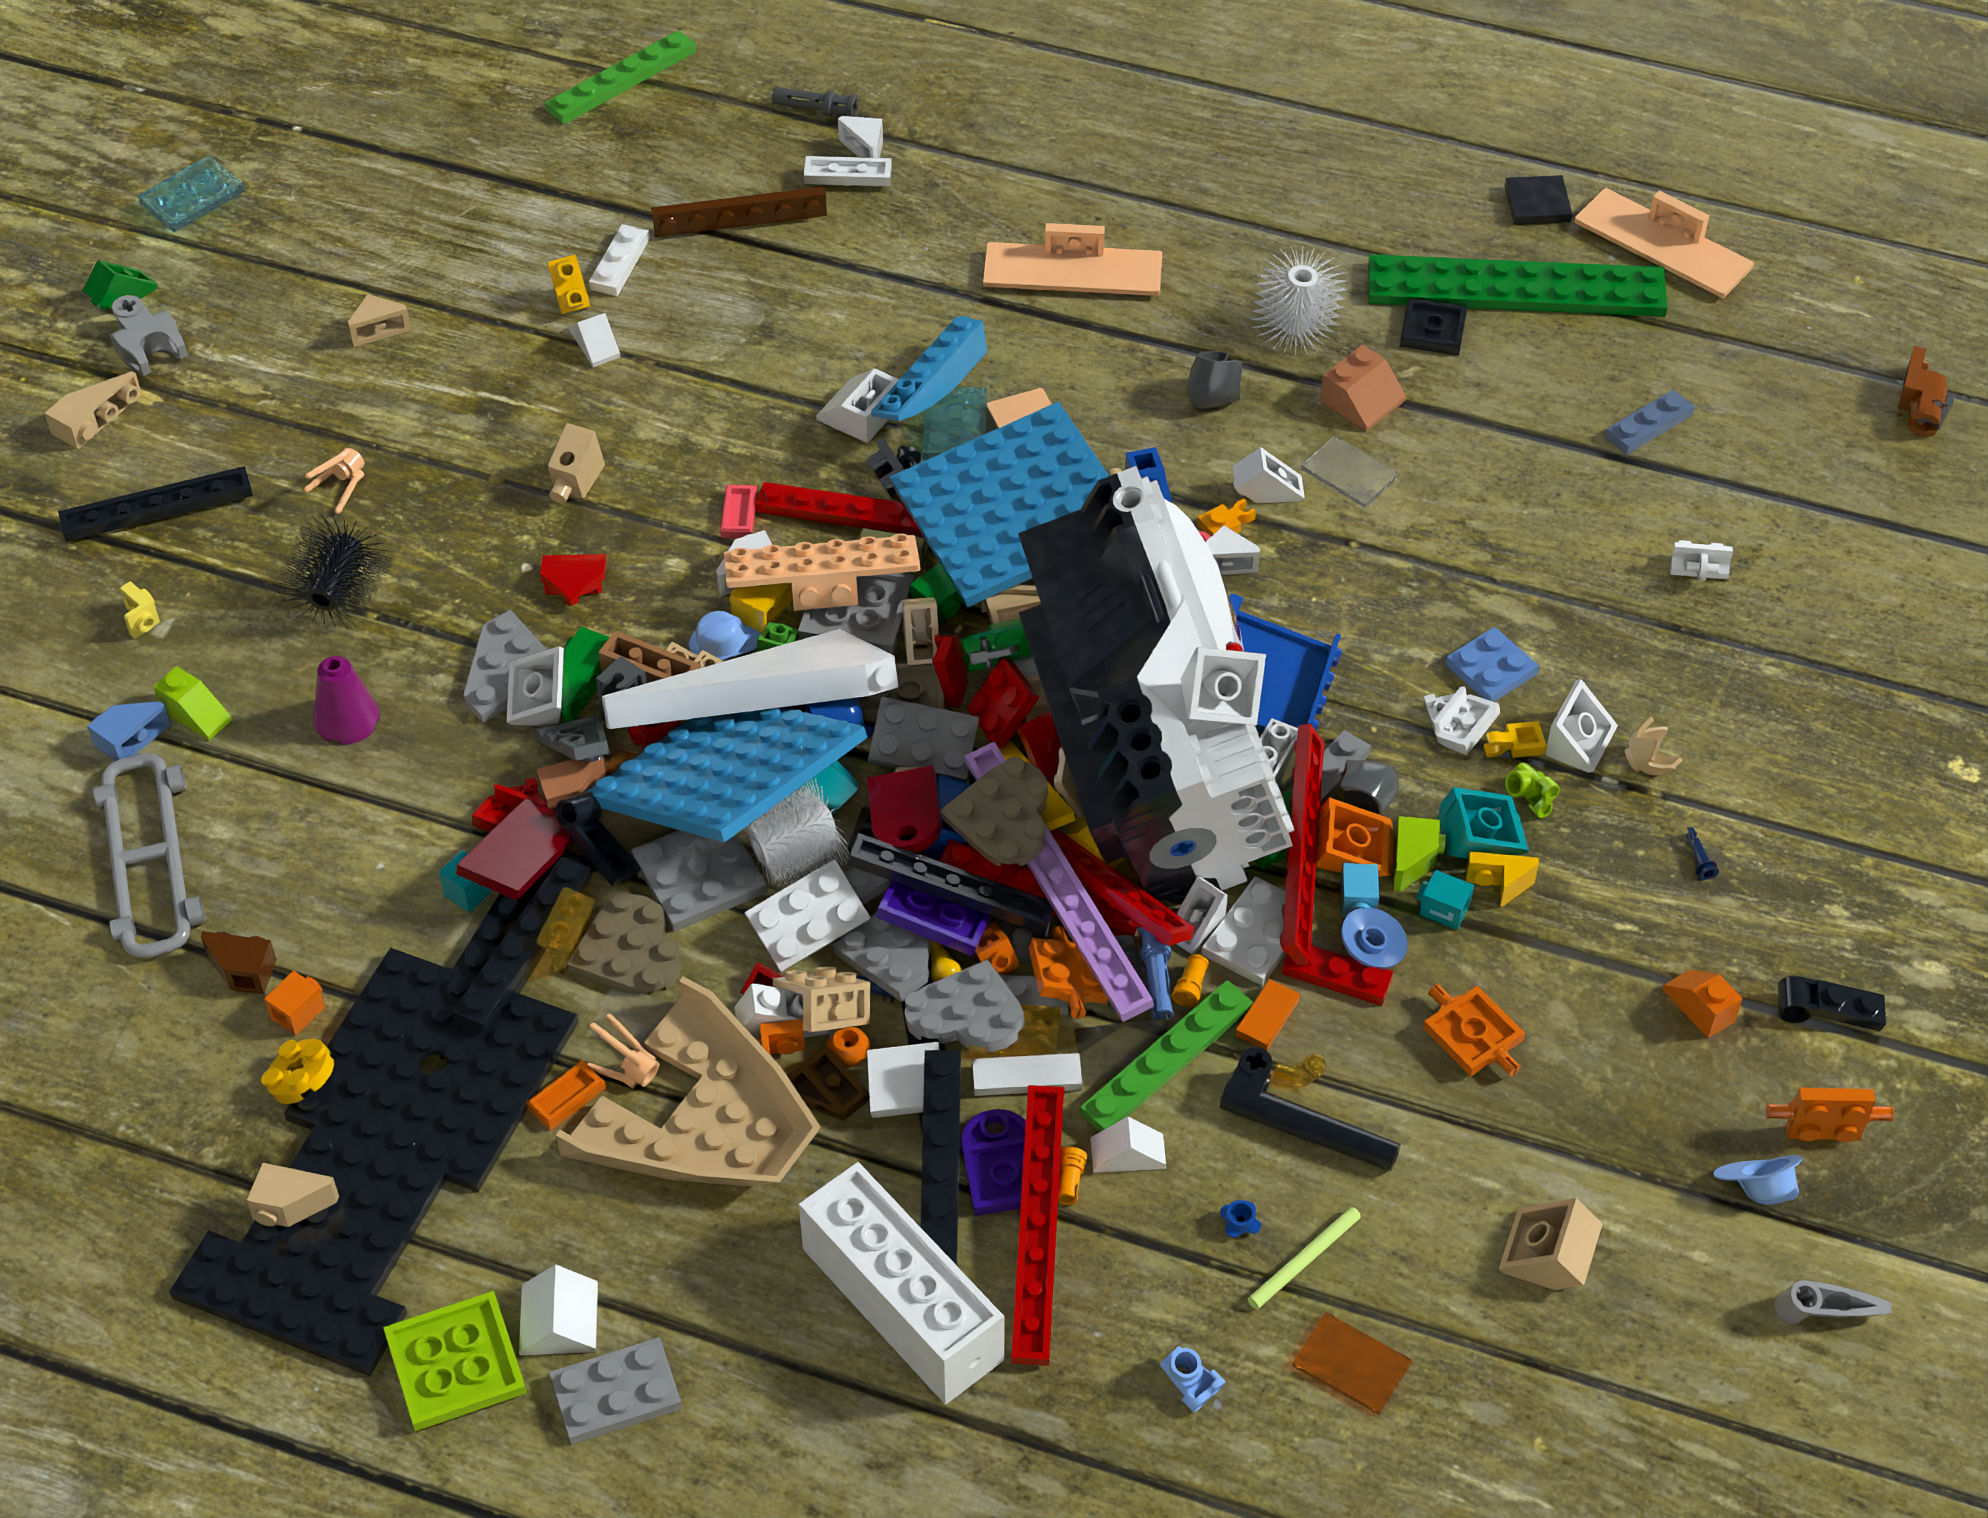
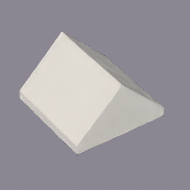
[507,646,564,727]
[1180,647,1266,725]
[1545,679,1618,773]
[519,1264,598,1356]

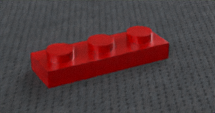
[1282,945,1394,1006]

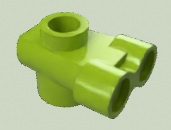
[1505,763,1560,818]

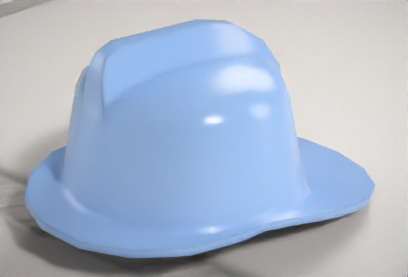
[689,611,761,660]
[1714,1155,1802,1205]

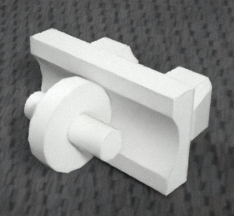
[1670,540,1733,582]

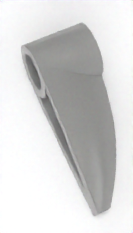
[1774,1280,1892,1324]

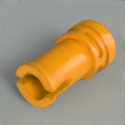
[1171,954,1209,1008]
[1058,1147,1087,1205]

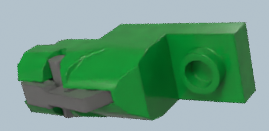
[960,618,1032,673]

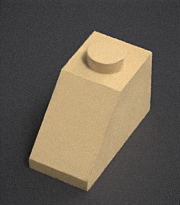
[246,1163,339,1227]

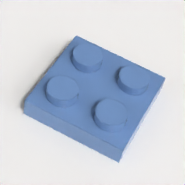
[1445,627,1539,702]

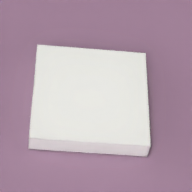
[867,1042,940,1118]

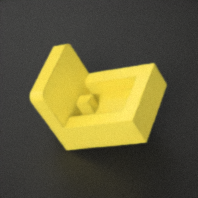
[120,581,160,639]

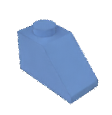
[87,701,171,761]

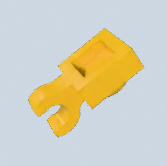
[1483,721,1547,758]

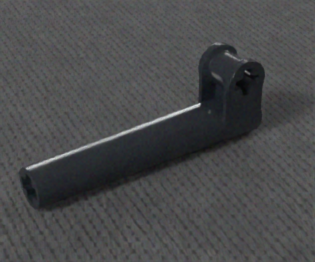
[1219,1047,1401,1171]

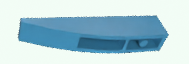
[871,316,987,421]

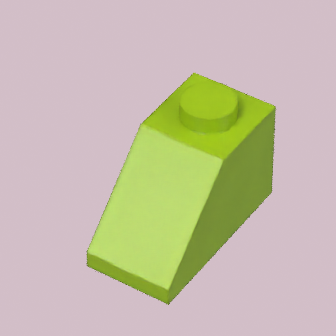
[153,666,232,741]
[1393,816,1446,892]

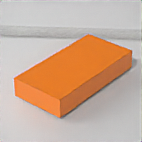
[1236,979,1301,1051]
[526,1060,606,1131]

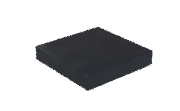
[1504,175,1573,224]
[1399,298,1467,356]

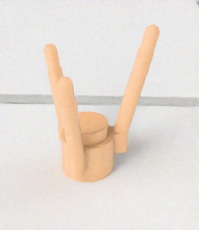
[303,448,365,514]
[587,1014,660,1089]

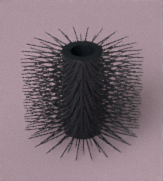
[275,514,391,629]

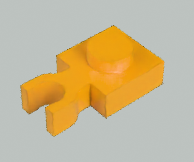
[1197,498,1256,537]

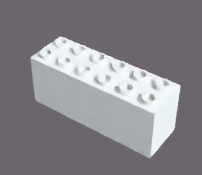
[799,1162,1004,1405]

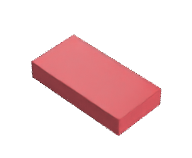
[720,485,758,539]

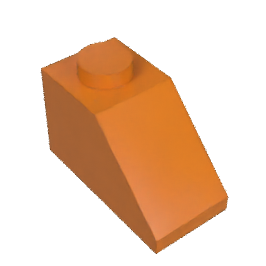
[1662,969,1743,1038]

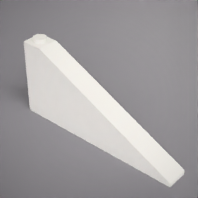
[602,629,898,729]

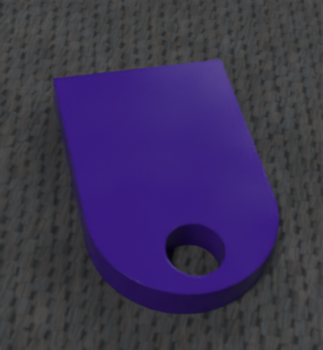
[961,1109,1026,1216]

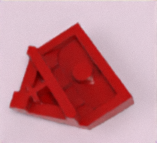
[540,554,607,606]
[932,635,968,707]
[472,778,547,832]

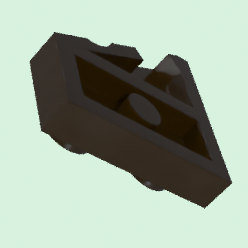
[787,1045,870,1121]

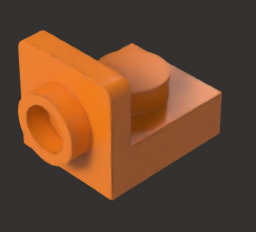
[974,922,1020,975]
[756,1019,805,1054]

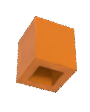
[264,970,325,1036]

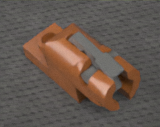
[1898,346,1954,437]

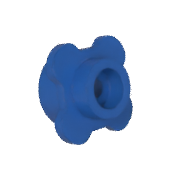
[1220,1200,1261,1238]

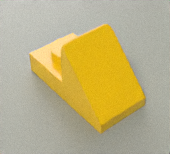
[1466,852,1539,907]

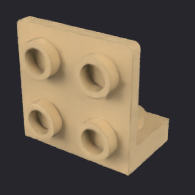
[773,967,870,1032]

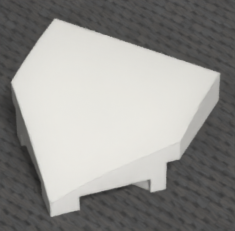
[1424,686,1500,755]

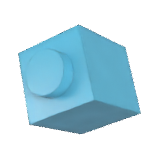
[1340,863,1379,917]

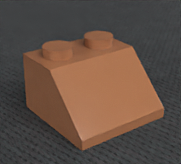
[1320,344,1406,432]

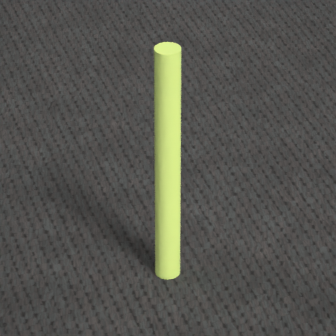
[1248,1207,1361,1310]

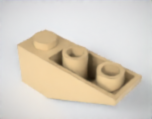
[44,371,142,449]

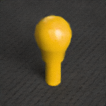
[931,940,961,982]

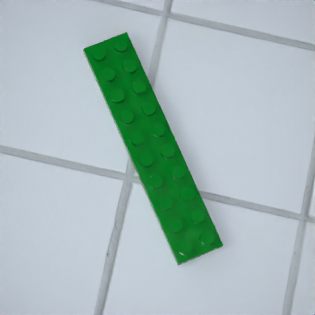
[1368,254,1668,317]

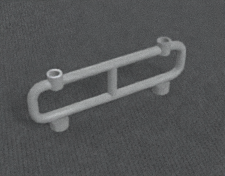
[93,753,206,958]

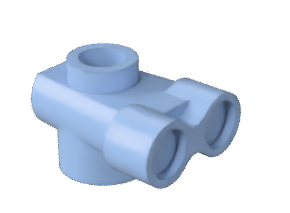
[1159,1346,1226,1413]

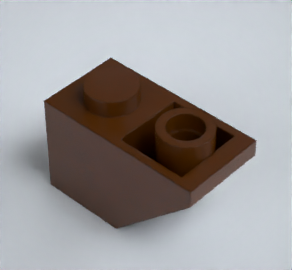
[201,931,276,994]

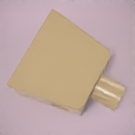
[548,423,605,504]
[902,597,939,665]

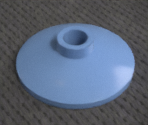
[1341,907,1408,969]

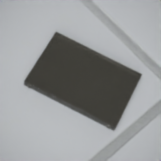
[1074,1018,1167,1086]

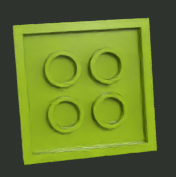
[383,1291,527,1432]

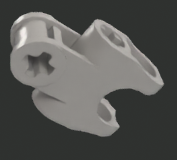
[110,295,188,376]

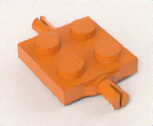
[1028,926,1108,1019]
[1423,984,1525,1077]
[1766,1087,1894,1142]

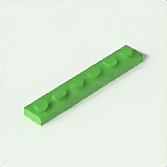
[545,30,696,125]
[1079,980,1253,1132]

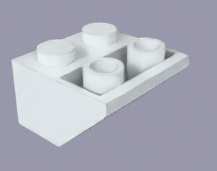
[816,368,899,443]

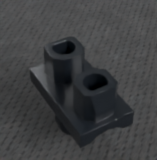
[866,438,922,497]

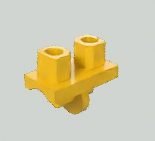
[546,254,591,314]

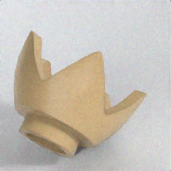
[1625,716,1683,775]

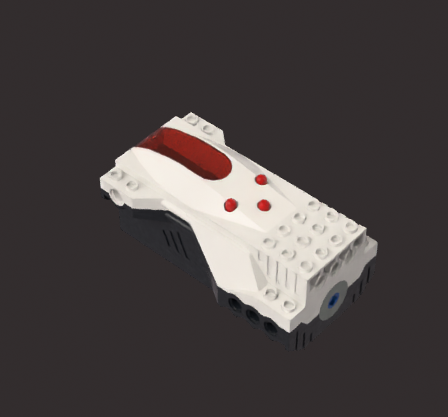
[1018,466,1295,905]

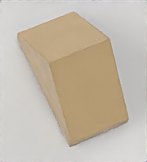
[348,294,411,347]

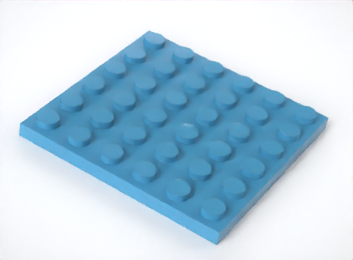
[890,401,1109,607]
[586,707,867,843]

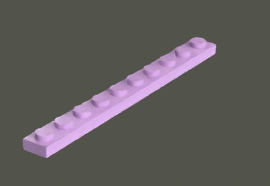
[964,742,1154,1022]

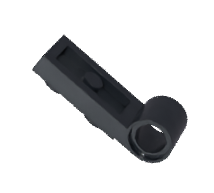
[555,792,641,886]
[1778,976,1886,1031]

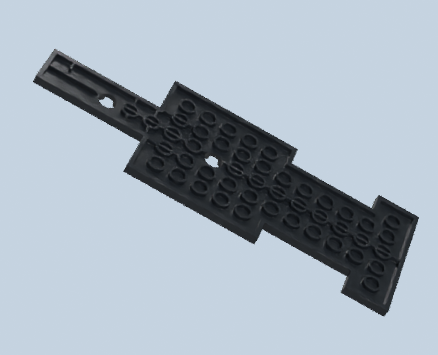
[169,851,596,1376]

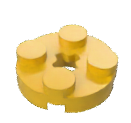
[261,1039,334,1104]

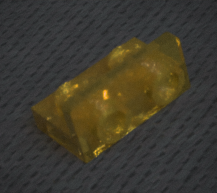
[537,887,596,974]
[985,1004,1061,1057]

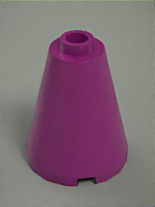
[313,656,380,745]

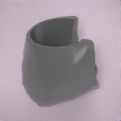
[1187,351,1242,410]
[1341,760,1399,815]

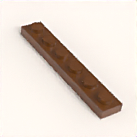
[651,186,827,237]

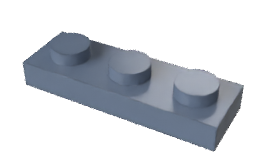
[1605,389,1695,455]

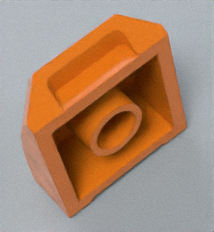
[1316,797,1395,877]

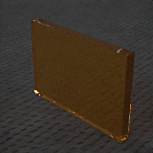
[1292,1312,1412,1415]

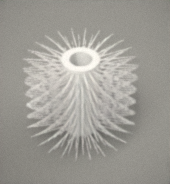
[1251,246,1347,355]
[741,778,850,892]

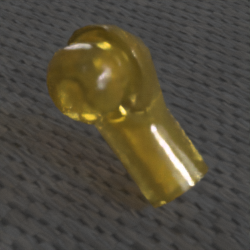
[1274,1053,1326,1086]

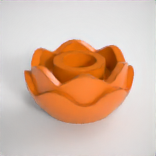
[826,1026,870,1067]

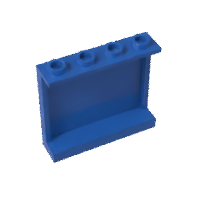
[1230,593,1342,734]

